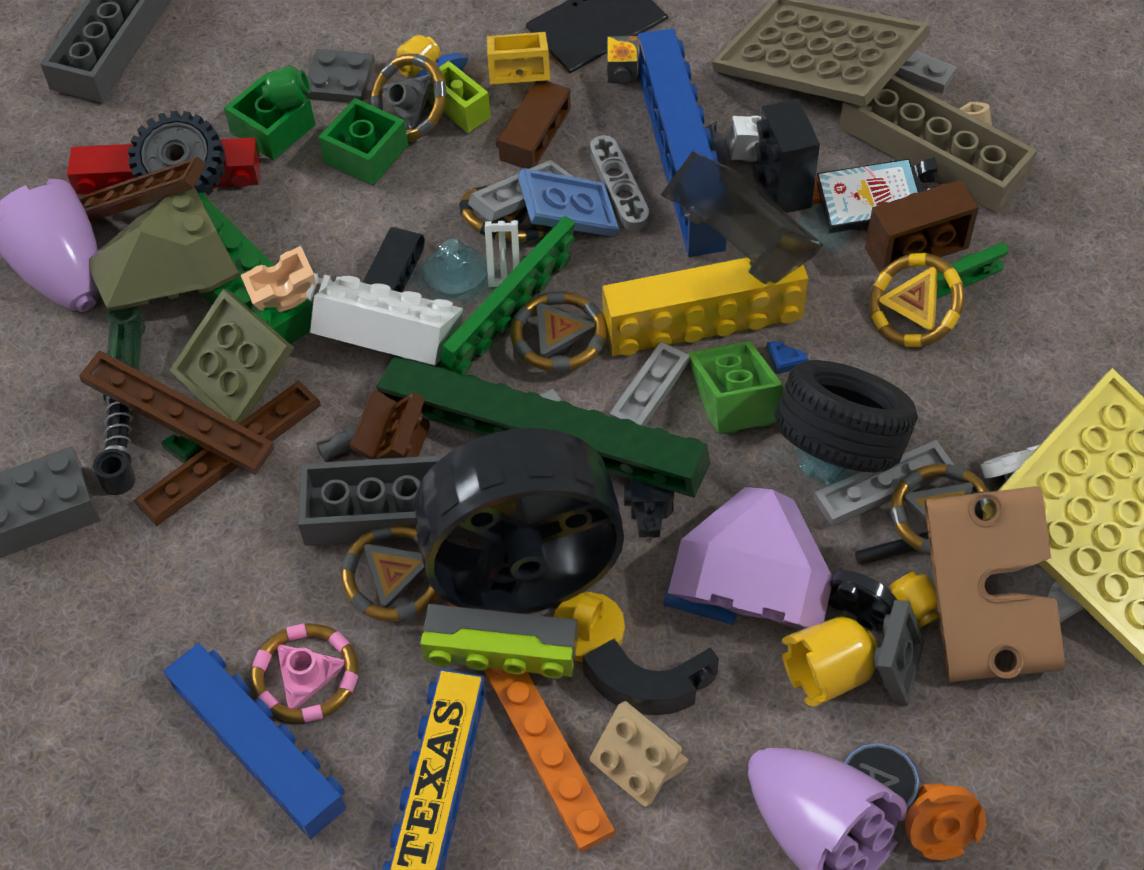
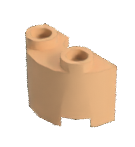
[241,246,316,312]

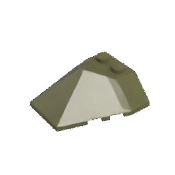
[89,187,240,312]

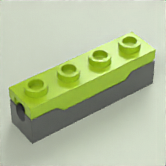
[420,604,578,679]

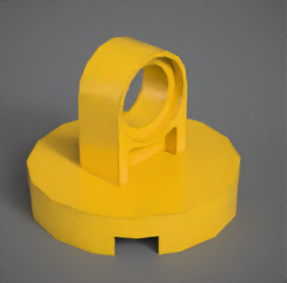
[553,592,625,662]

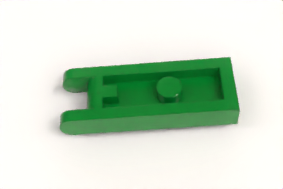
[936,243,1009,300]

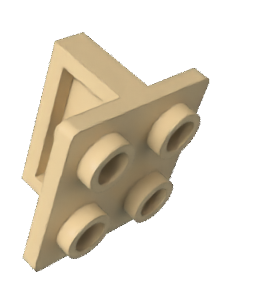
[590,701,689,807]

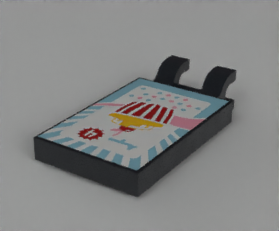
[816,158,939,233]

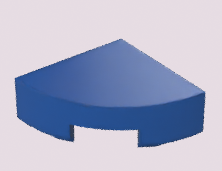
[766,341,809,374]

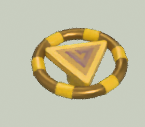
[869,253,964,347]

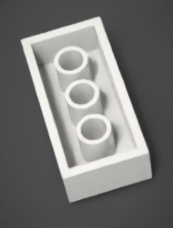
[310,276,463,365]

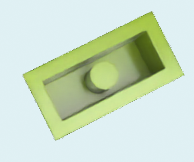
[429,61,491,133]

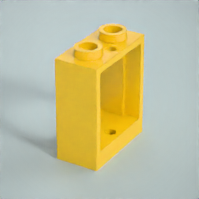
[487,32,550,85]

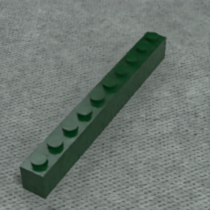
[376,355,710,498]

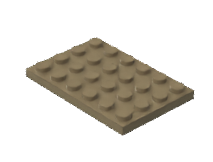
[712,0,930,106]

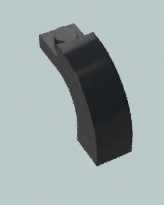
[583,638,719,715]

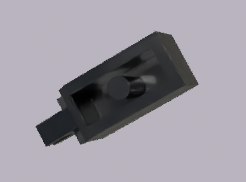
[624,479,674,538]

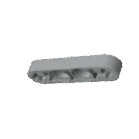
[590,135,649,232]

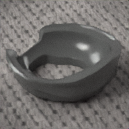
[706,121,727,170]

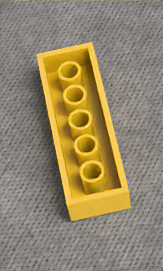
[602,248,809,356]

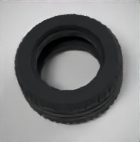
[775,360,918,473]

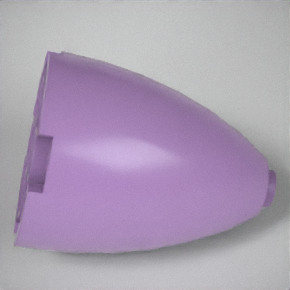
[0,179,99,312]
[748,748,907,870]

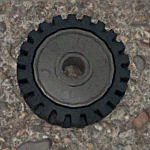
[128,111,226,196]

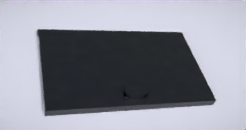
[526,0,668,73]

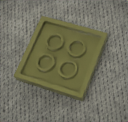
[169,289,294,424]

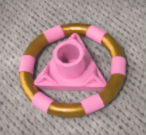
[251,623,359,723]

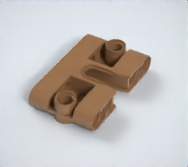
[925,486,1065,683]

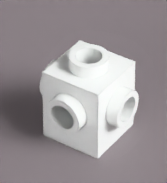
[727,116,761,162]

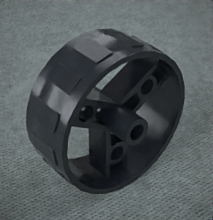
[415,428,624,614]

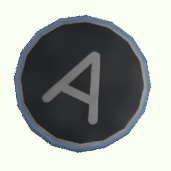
[844,743,919,810]

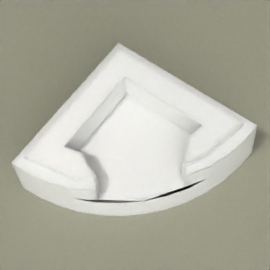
[1047,581,1084,622]

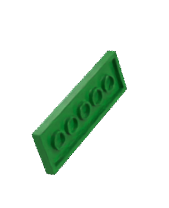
[440,215,575,375]

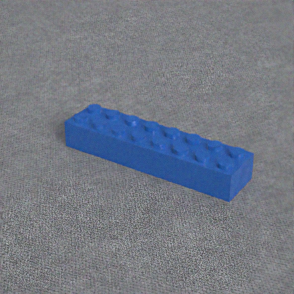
[638,28,733,257]

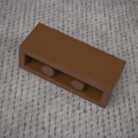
[496,81,571,169]

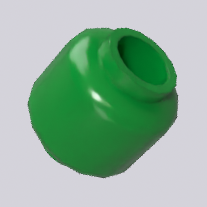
[262,65,311,111]

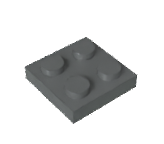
[307,49,375,103]
[874,600,925,706]

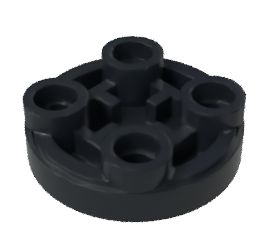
[828,570,897,631]

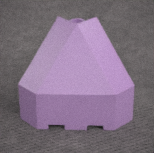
[668,487,832,630]

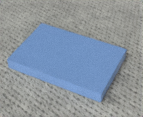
[518,168,619,237]

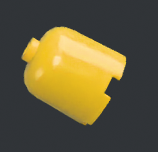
[782,617,878,707]

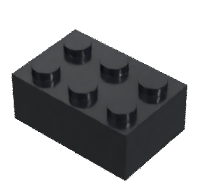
[753,98,820,216]

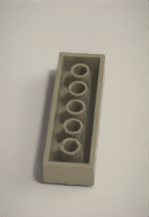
[839,75,1037,213]

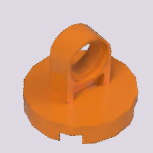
[905,783,987,861]

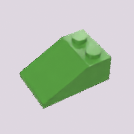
[687,341,783,434]

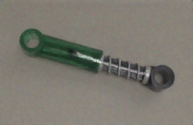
[93,306,146,495]

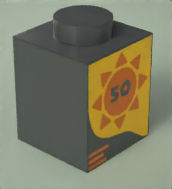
[607,36,637,83]

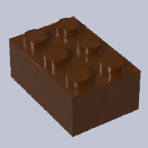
[865,180,979,273]

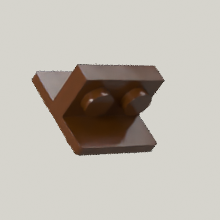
[350,390,430,460]

